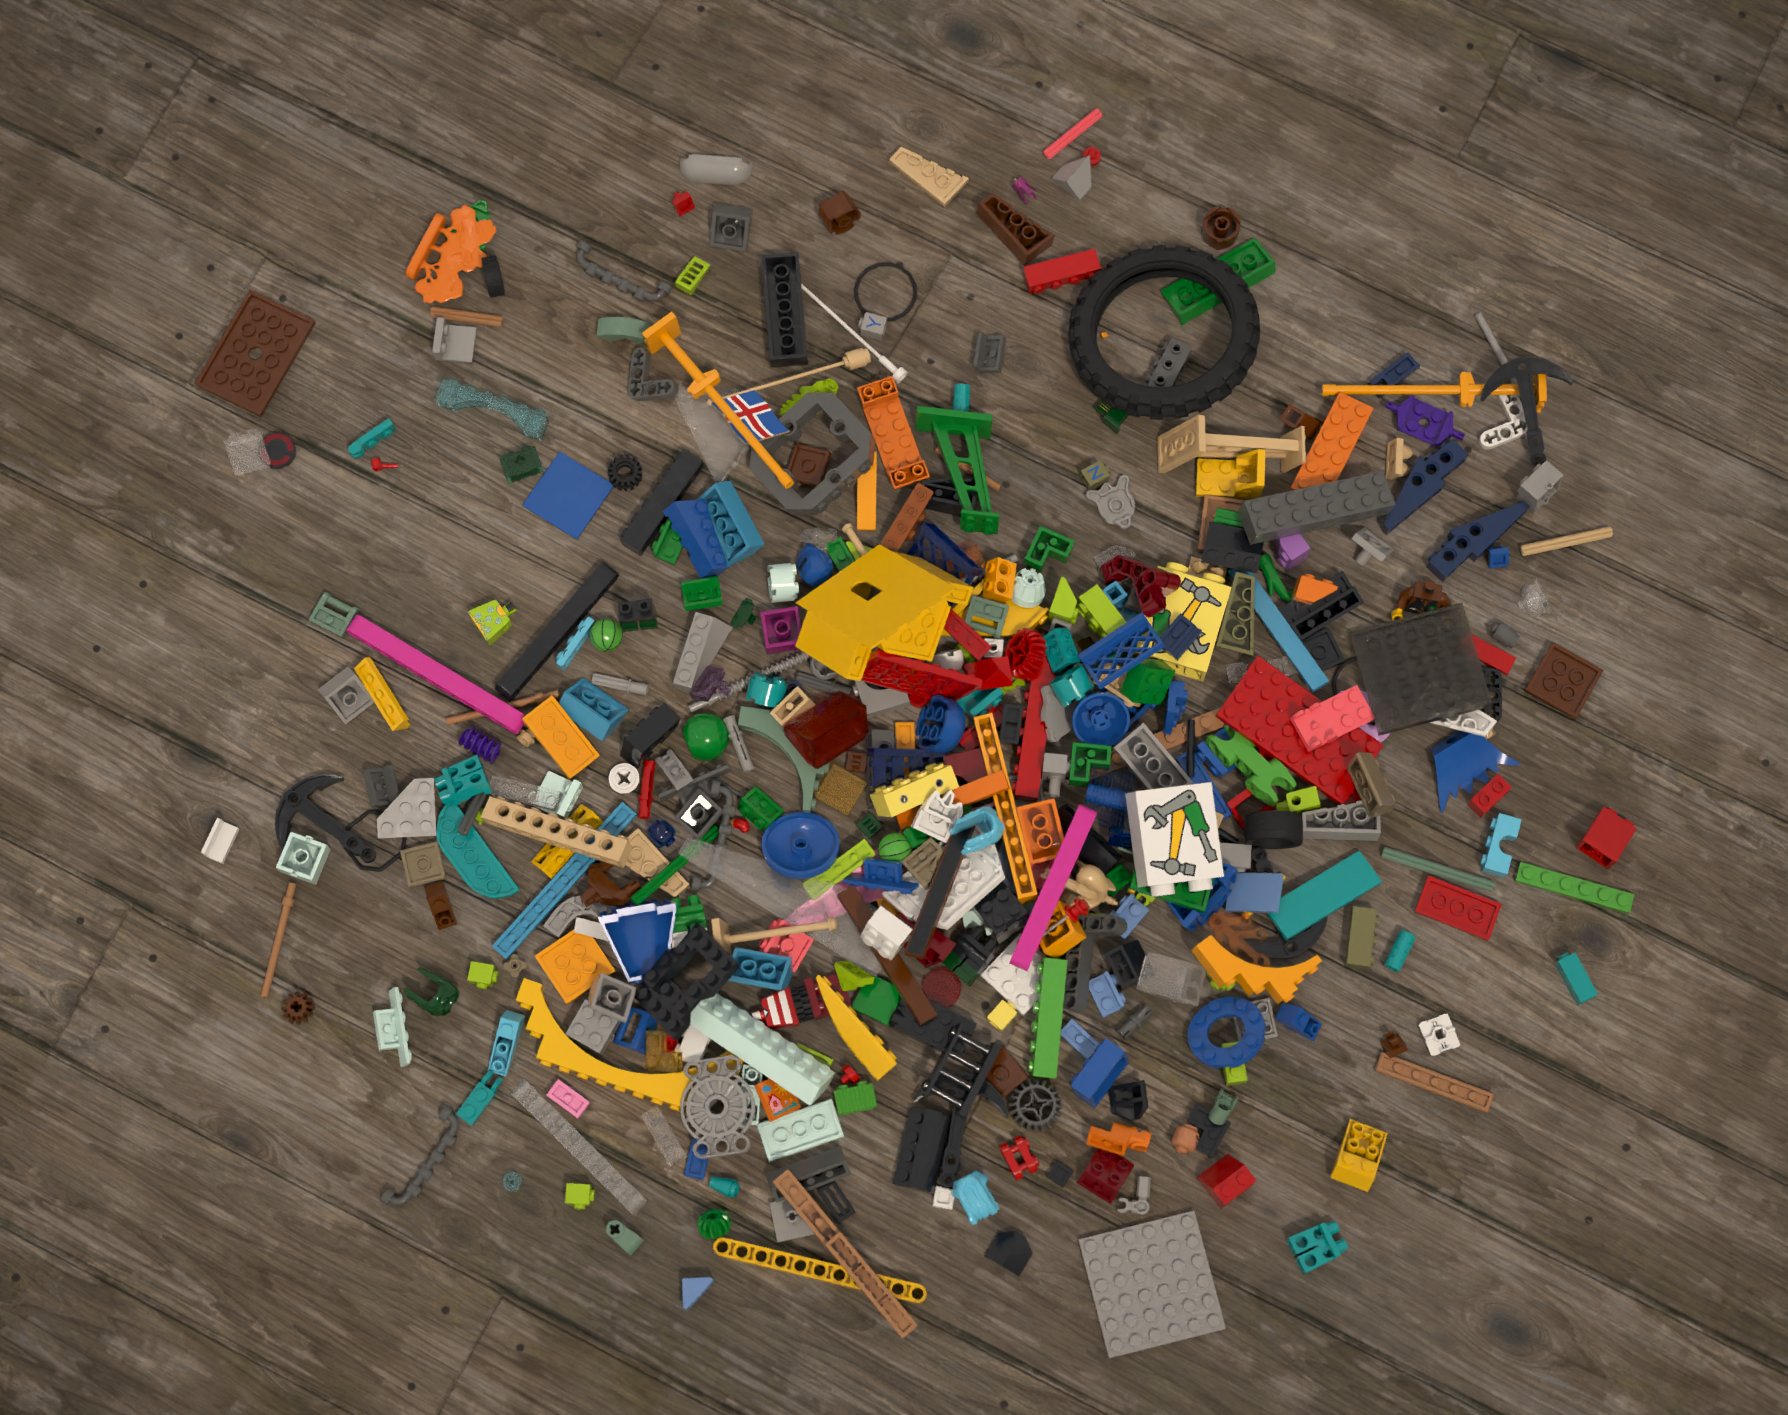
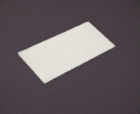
[574,917,609,941]

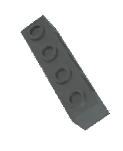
[866,729,898,809]

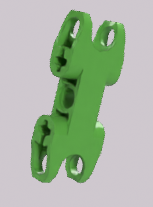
[1206,724,1297,807]

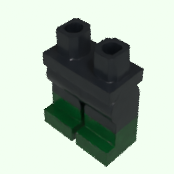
[618,599,658,632]
[941,926,998,987]

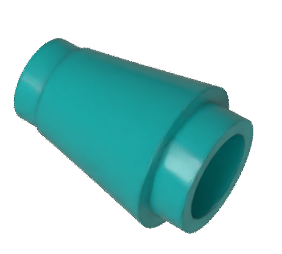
[709,1176,740,1198]

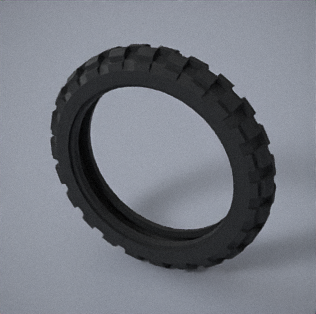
[1068,245,1260,420]

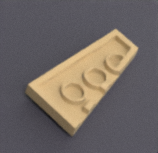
[889,147,969,207]
[625,828,690,898]

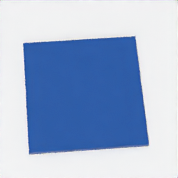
[522,452,613,540]

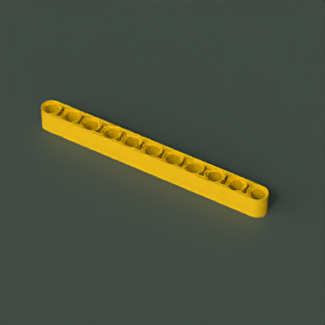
[713,1238,926,1304]

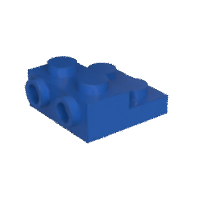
[1163,681,1188,735]

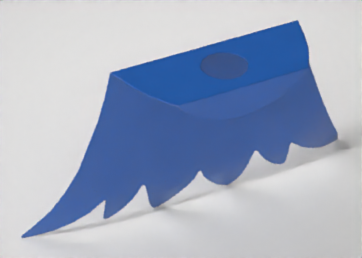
[1432,730,1521,814]

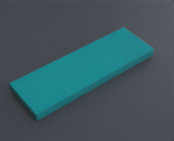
[1267,851,1382,941]

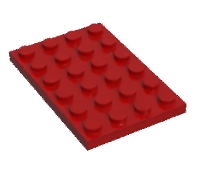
[861,649,983,701]

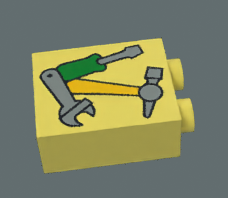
[1132,562,1232,682]

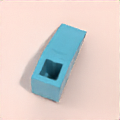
[487,1010,525,1077]

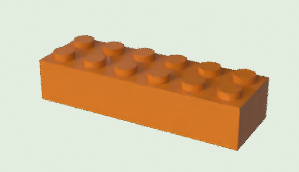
[1290,392,1374,491]

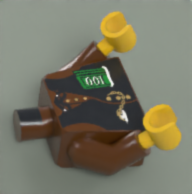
[1391,580,1451,632]

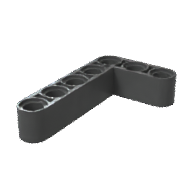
[1063,914,1127,1013]

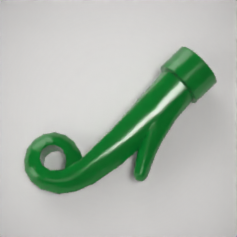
[1259,553,1294,603]

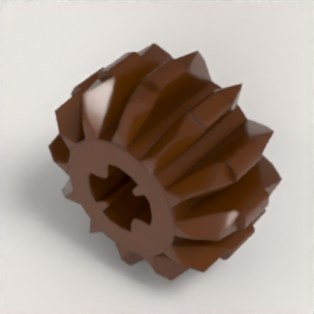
[281,991,315,1025]

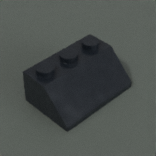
[1201,521,1264,574]

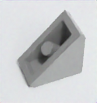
[1051,155,1092,201]

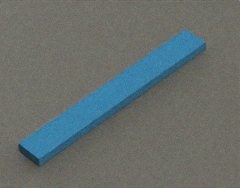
[1228,569,1329,693]

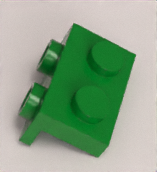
[681,576,723,611]

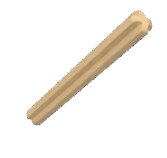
[1520,526,1613,556]

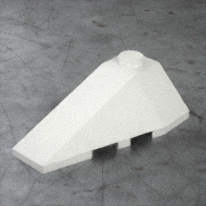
[1410,681,1497,737]

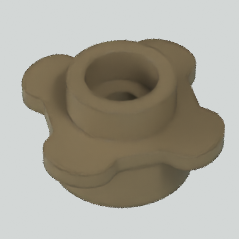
[503,954,527,978]

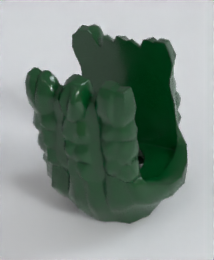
[404,968,460,1016]

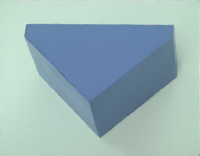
[682,1277,715,1311]

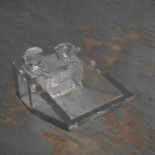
[1137,951,1212,1006]

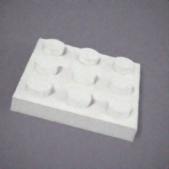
[981,933,1047,1016]

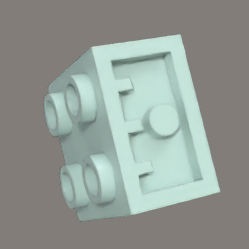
[532,771,583,820]

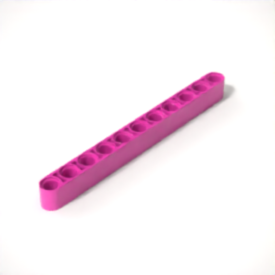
[346,615,525,735]

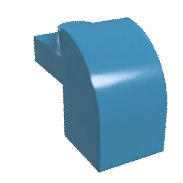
[1102,581,1138,622]

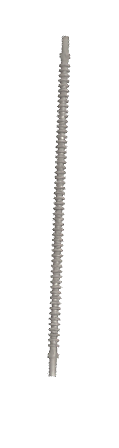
[688,554,1018,712]

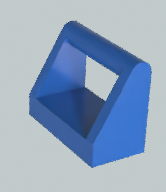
[613,1007,658,1055]

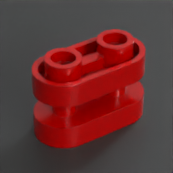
[999,1135,1039,1181]

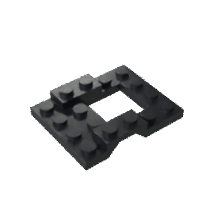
[634,922,741,1041]

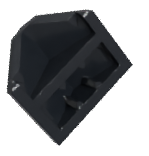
[1109,1080,1148,1121]
[985,1231,1033,1277]

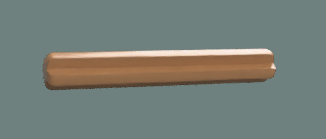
[430,306,503,327]

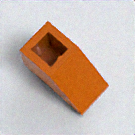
[1291,574,1338,605]

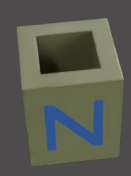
[1080,460,1111,490]

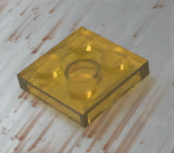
[814,764,867,817]

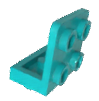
[956,688,1004,722]

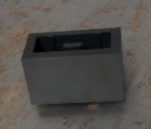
[1103,940,1156,992]

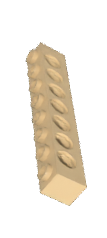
[481,796,632,868]

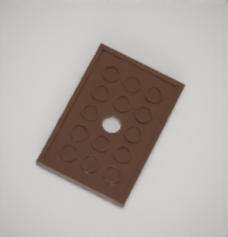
[195,290,316,417]

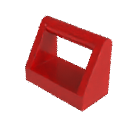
[1226,789,1275,831]

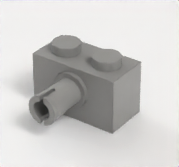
[1041,753,1071,797]

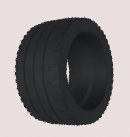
[1244,811,1303,849]

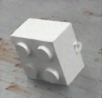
[860,906,913,961]

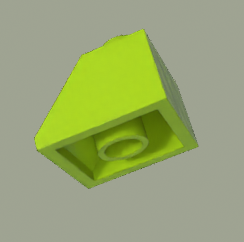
[1048,577,1079,624]

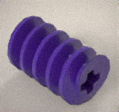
[458,726,502,764]

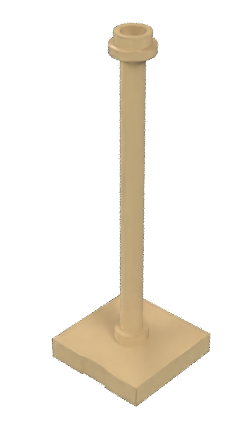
[711,917,838,955]

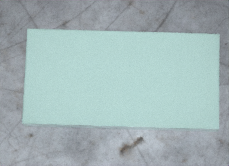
[757,1099,844,1162]

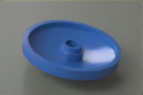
[762,812,840,879]

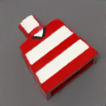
[752,987,800,1029]

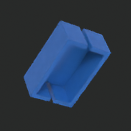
[1071,1039,1129,1109]

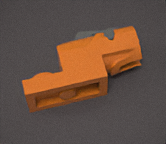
[1086,1122,1152,1156]

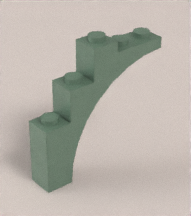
[738,706,830,813]

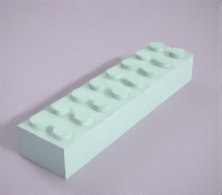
[690,993,835,1105]

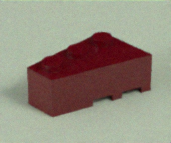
[895,912,956,968]

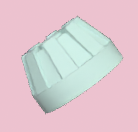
[1011,568,1046,608]

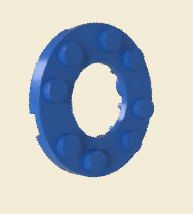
[1188,997,1266,1069]

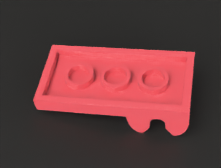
[1290,685,1376,752]

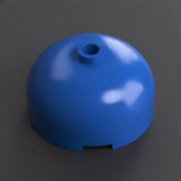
[916,695,966,754]

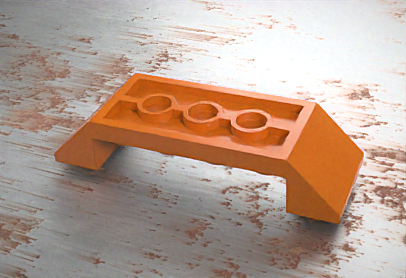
[857,376,930,490]

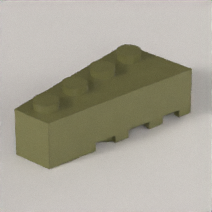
[1216,572,1255,657]

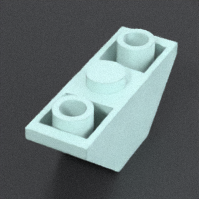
[741,1065,763,1126]

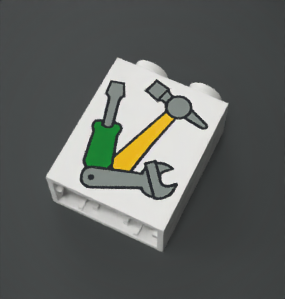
[1125,782,1224,897]

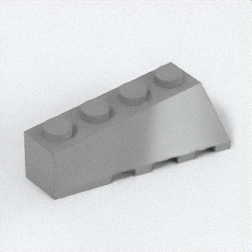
[673,612,733,694]
[1301,800,1381,841]

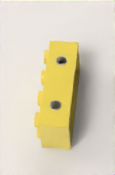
[870,763,959,817]

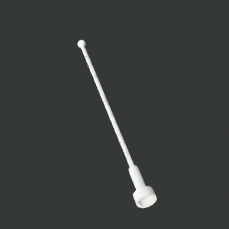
[801,283,908,383]

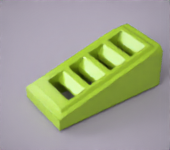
[675,256,710,296]

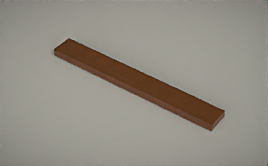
[837,885,938,1026]

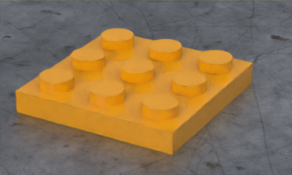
[535,929,616,1005]

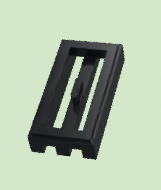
[817,1181,856,1224]

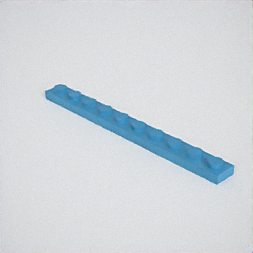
[492,802,637,960]

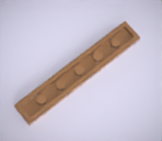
[1375,1052,1494,1113]

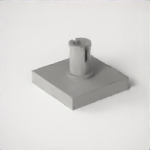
[1352,527,1394,566]
[770,1199,815,1243]

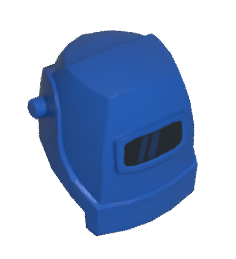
[796,542,833,587]

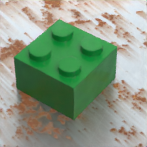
[1120,659,1175,705]

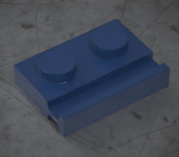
[1156,614,1202,661]

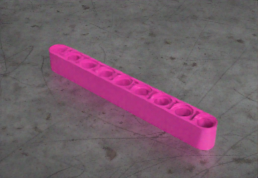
[1009,804,1097,971]

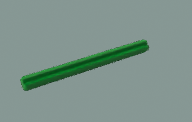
[631,825,719,905]

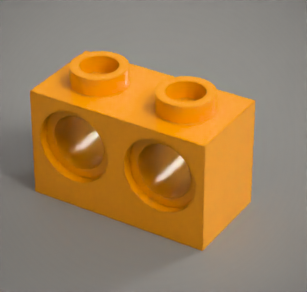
[983,557,1017,603]

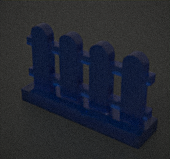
[867,748,946,792]

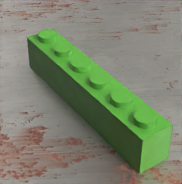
[1027,958,1068,1079]

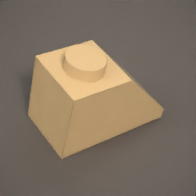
[770,686,816,727]

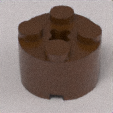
[818,191,861,235]
[1202,206,1240,250]

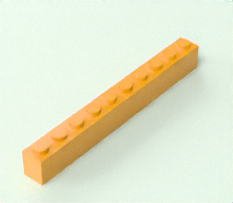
[974,713,1038,904]

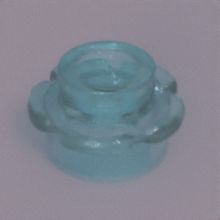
[502,1172,522,1192]

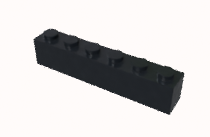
[620,449,704,556]

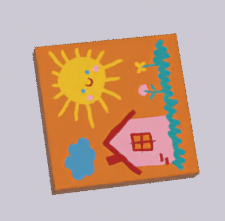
[754,1078,801,1122]

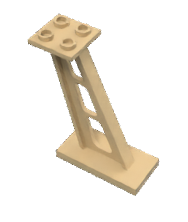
[1158,415,1306,474]

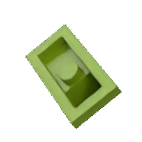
[834,960,874,991]

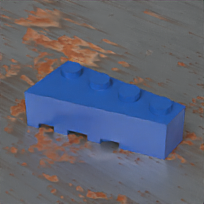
[663,499,728,579]

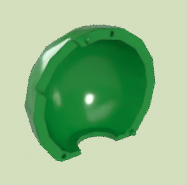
[682,712,729,761]

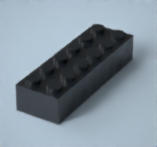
[761,252,808,368]

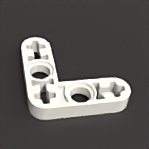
[1479,395,1527,450]

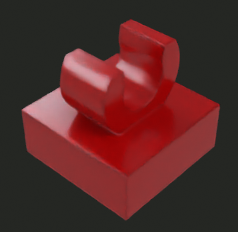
[672,191,695,217]

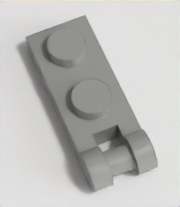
[655,749,693,791]

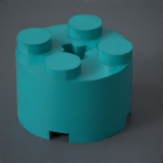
[1049,664,1095,707]
[745,672,788,707]

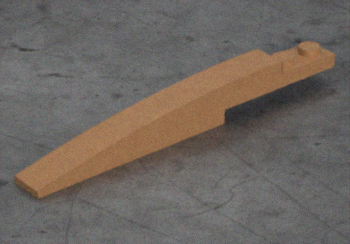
[772,1169,918,1339]

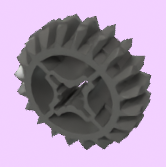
[1009,1079,1063,1133]

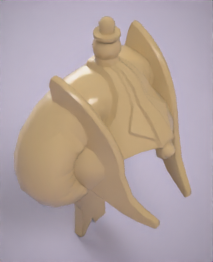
[1040,859,1118,914]

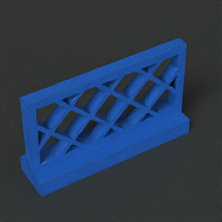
[1078,612,1165,690]

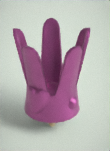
[1012,177,1038,204]

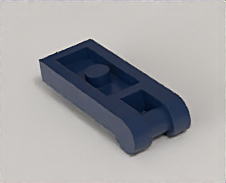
[1367,352,1420,399]

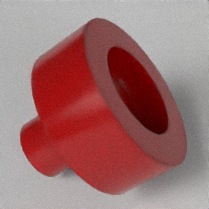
[840,1064,860,1085]

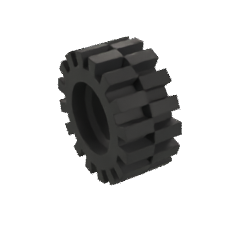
[608,454,642,491]
[790,985,814,1023]

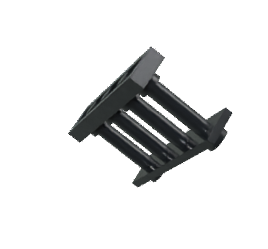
[920,1024,1002,1117]

